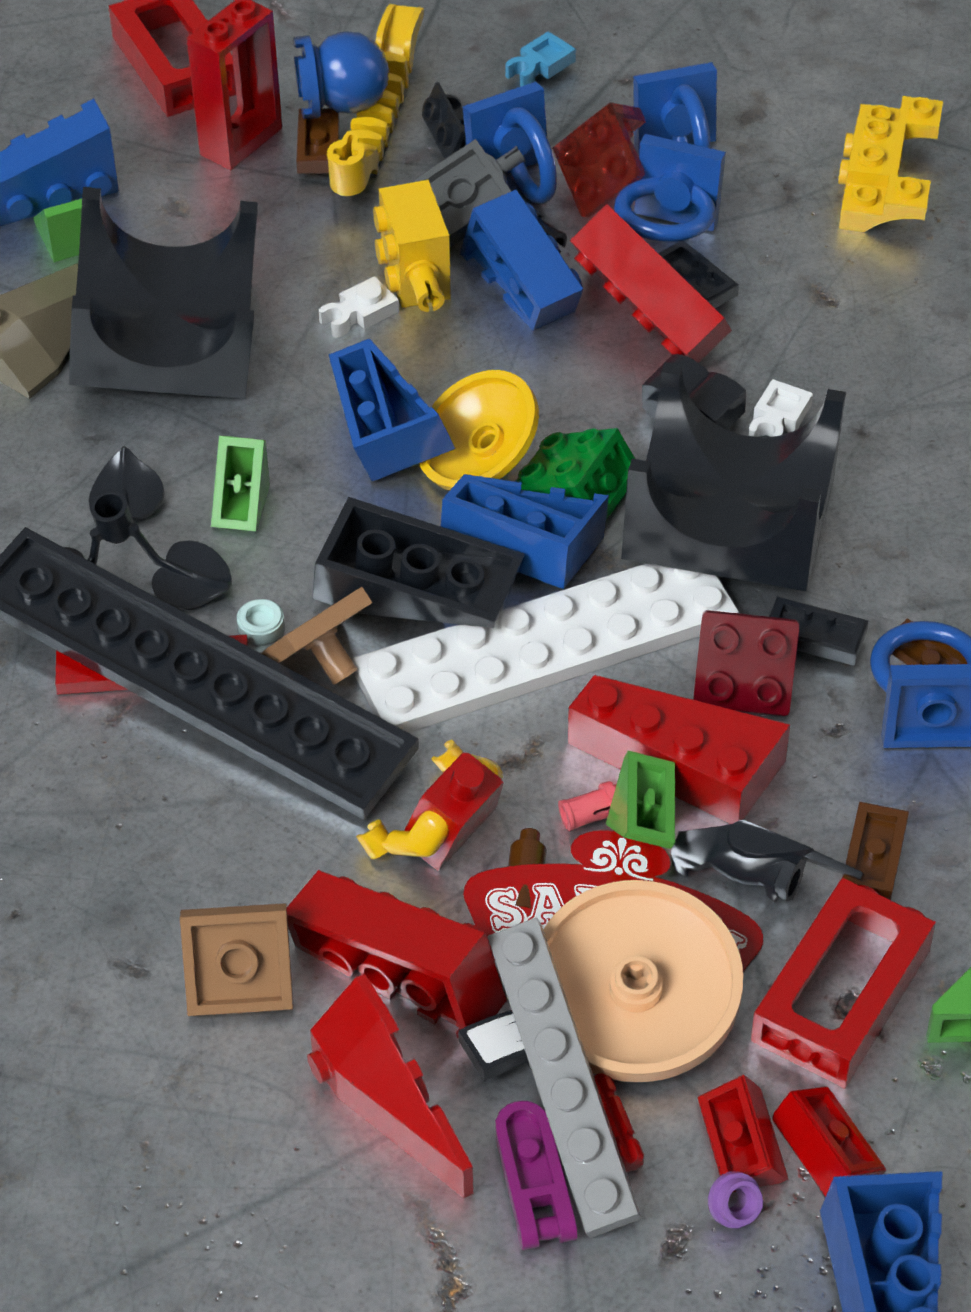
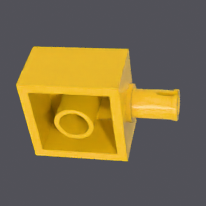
[373,180,451,312]

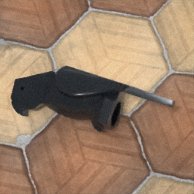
[671,819,865,903]

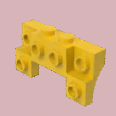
[838,96,943,232]

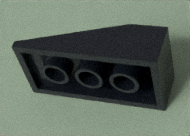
[312,497,525,628]

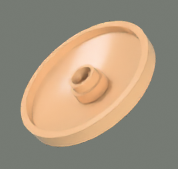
[543,880,743,1082]

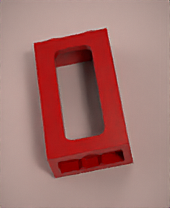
[108,0,236,117]
[187,0,283,171]
[751,877,936,1089]

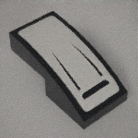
[458,1010,531,1082]

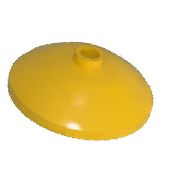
[419,370,539,491]

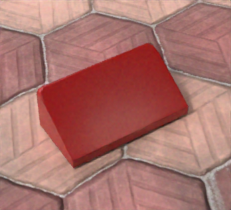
[698,1074,788,1193]
[772,1086,886,1197]

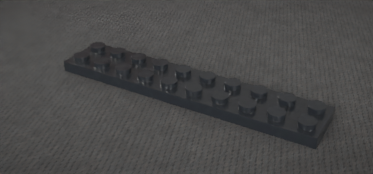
[0,527,419,820]

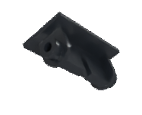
[421,82,466,159]

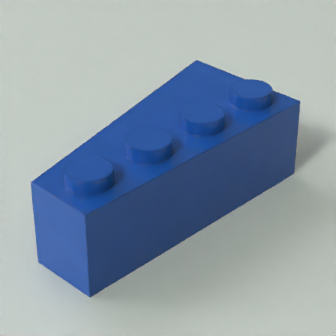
[0,99,119,226]
[820,1171,942,1312]

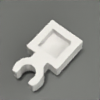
[319,276,399,338]
[749,379,813,437]

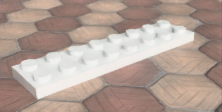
[351,563,739,733]

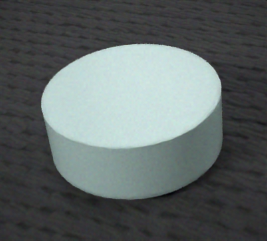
[237,599,285,646]

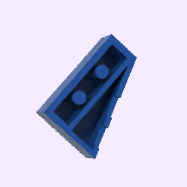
[460,190,584,331]
[329,338,456,482]
[441,474,609,589]

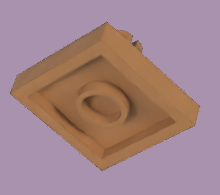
[261,587,372,686]
[180,903,293,1016]

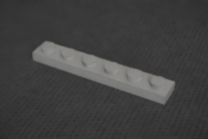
[487,917,642,1238]

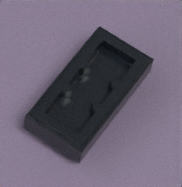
[658,241,739,309]
[769,596,869,666]

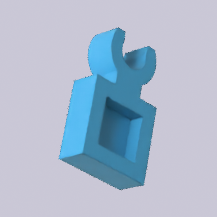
[505,31,576,87]

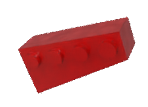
[570,204,732,363]
[568,675,790,824]
[287,870,507,1038]

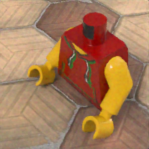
[356,740,504,872]

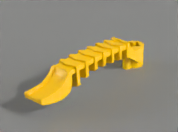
[327,4,424,196]

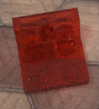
[552,102,646,218]

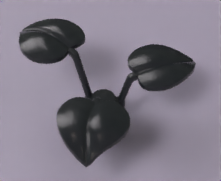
[64,446,232,610]

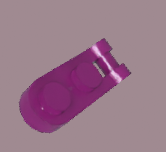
[496,1101,577,1251]

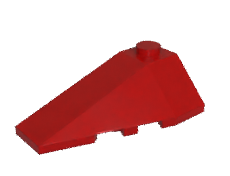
[307,973,473,1198]

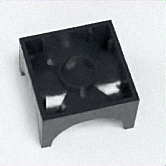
[69,187,258,399]
[621,362,846,591]

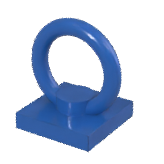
[633,62,717,155]
[463,82,557,204]
[614,134,726,242]
[870,621,971,748]

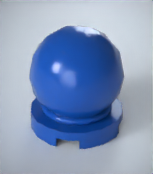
[293,31,389,120]

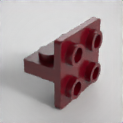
[693,610,799,716]

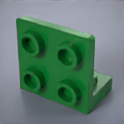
[515,428,635,520]

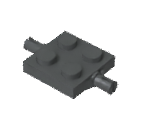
[410,139,526,247]

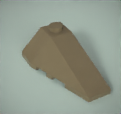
[0,263,78,399]

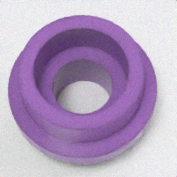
[708,1171,763,1228]

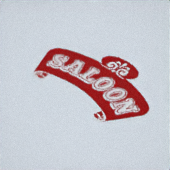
[463,830,763,976]

